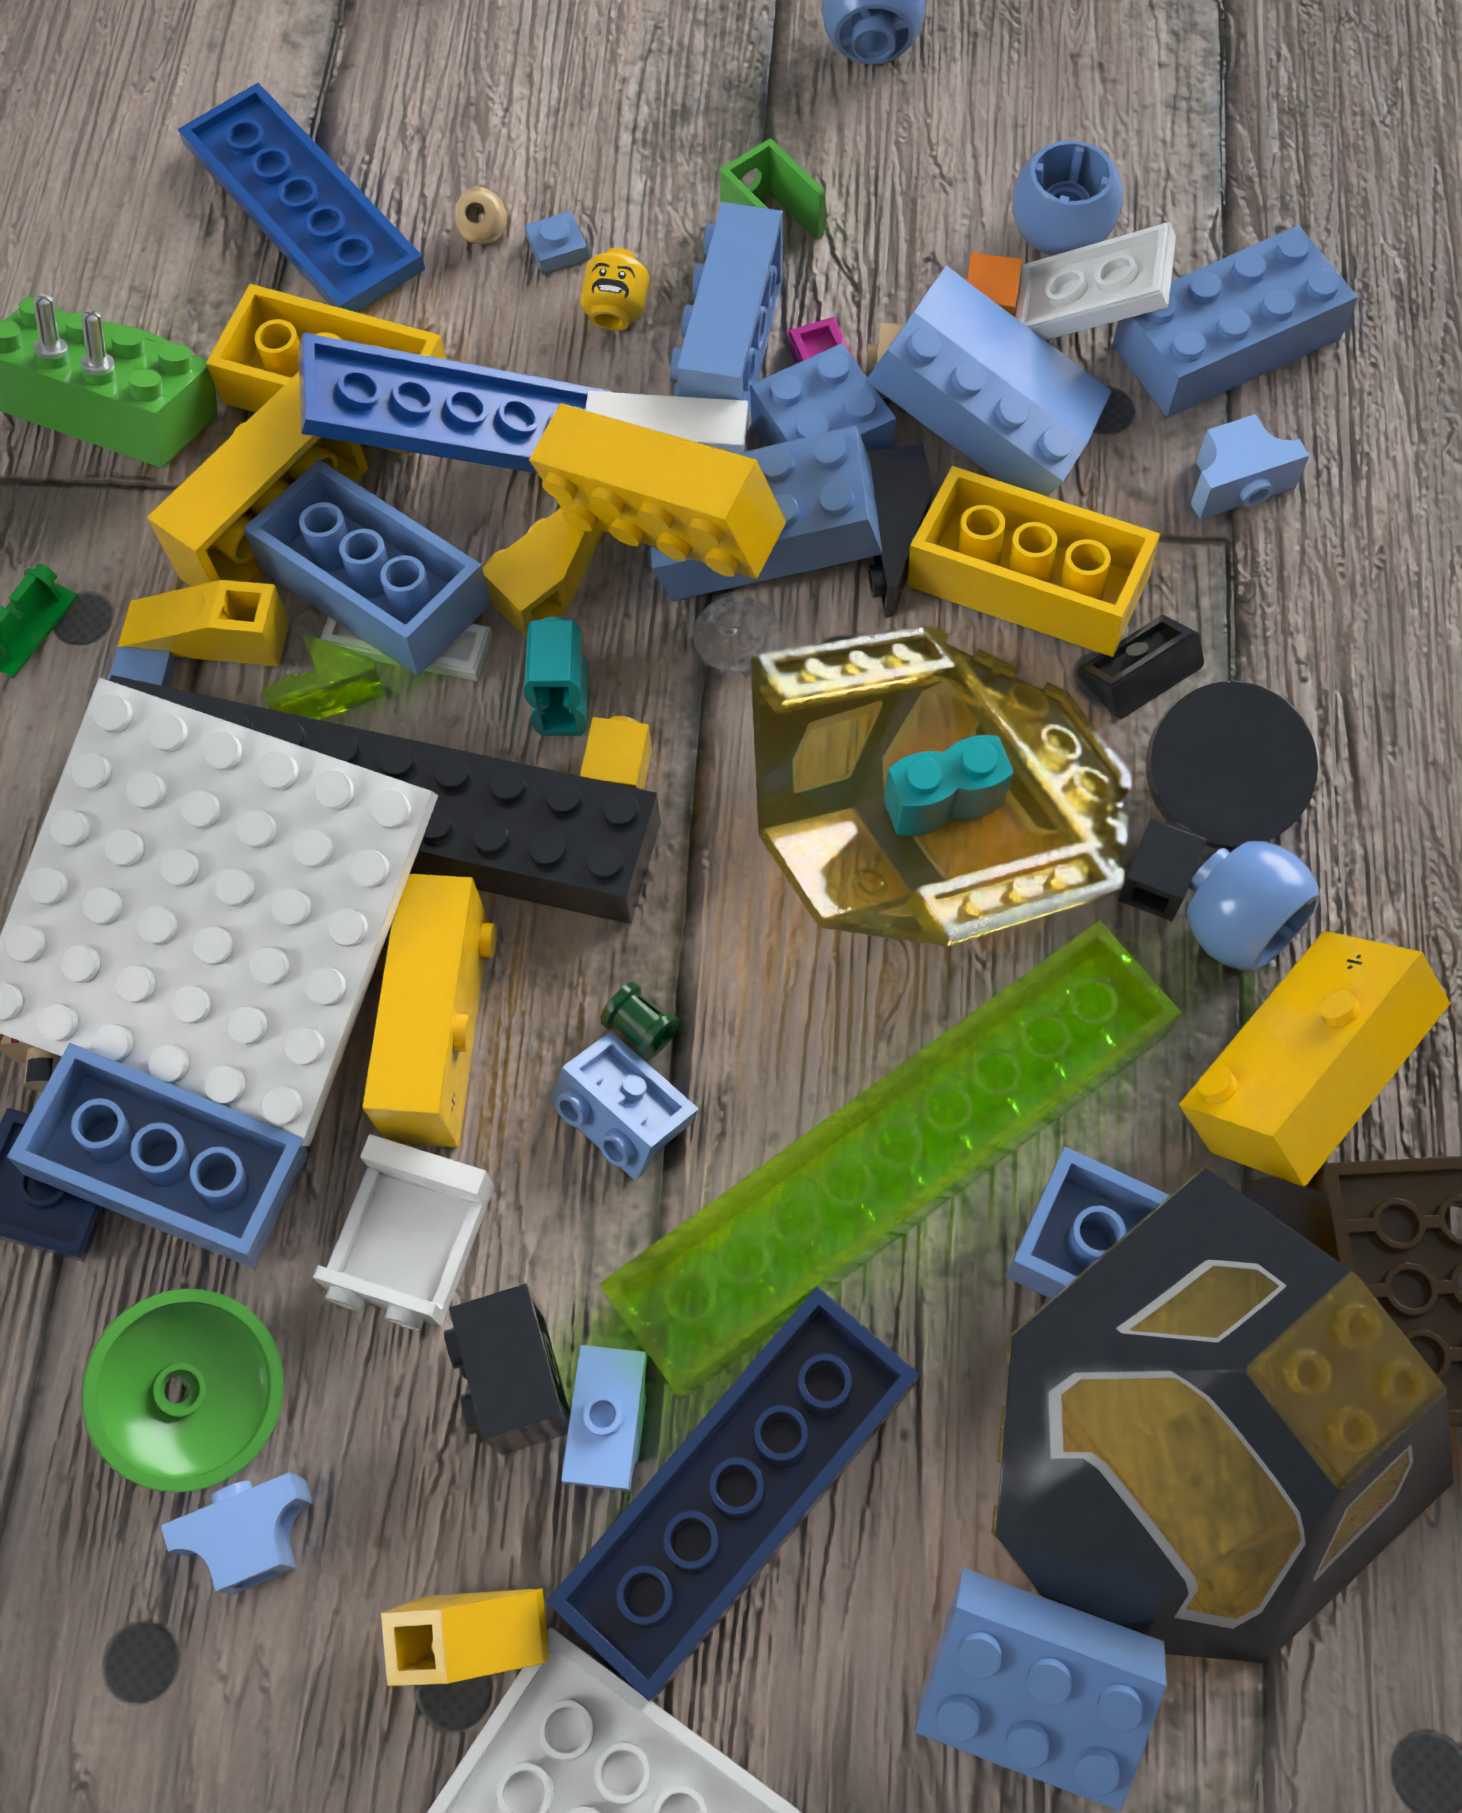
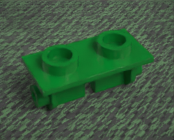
[0,563,79,679]

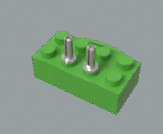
[0,294,218,468]

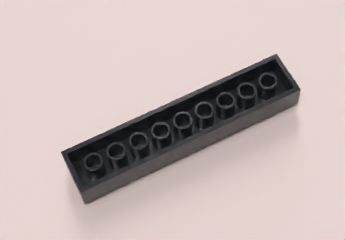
[109,675,661,924]

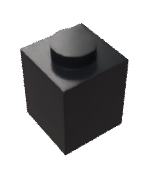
[1117,818,1207,922]

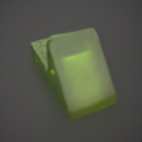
[262,634,387,720]

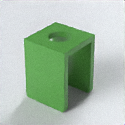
[719,138,825,240]

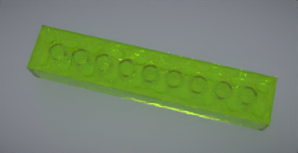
[599,920,1182,1403]

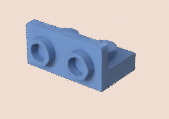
[550,1031,699,1180]

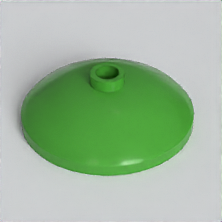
[81,1289,284,1492]

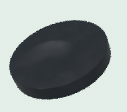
[1145,681,1318,849]

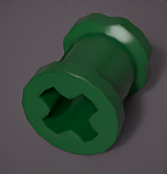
[600,982,680,1061]

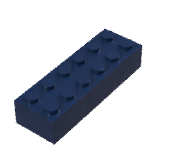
[546,1286,919,1702]

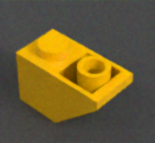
[381,1588,550,1686]

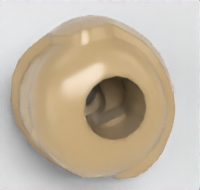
[454,186,507,244]

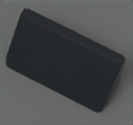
[1077,615,1204,719]

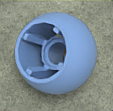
[821,0,926,65]
[1012,140,1123,256]
[1186,841,1320,971]

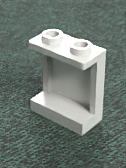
[313,1134,495,1331]

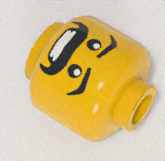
[580,248,650,331]

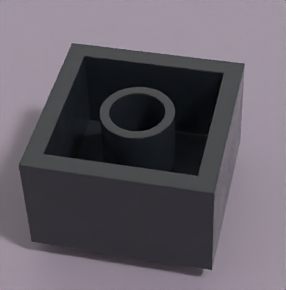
[444,1283,571,1456]

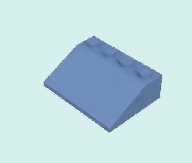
[865,266,1112,497]

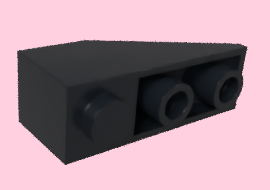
[867,443,933,618]

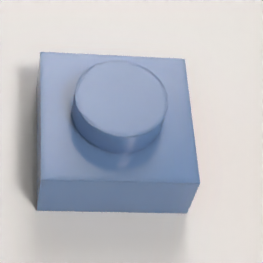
[524,211,589,275]

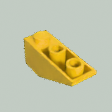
[482,508,604,639]
[118,580,290,667]

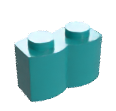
[524,616,589,736]
[883,735,1014,836]

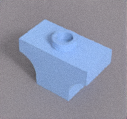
[1191,414,1309,520]
[561,1345,647,1491]
[161,1472,313,1595]

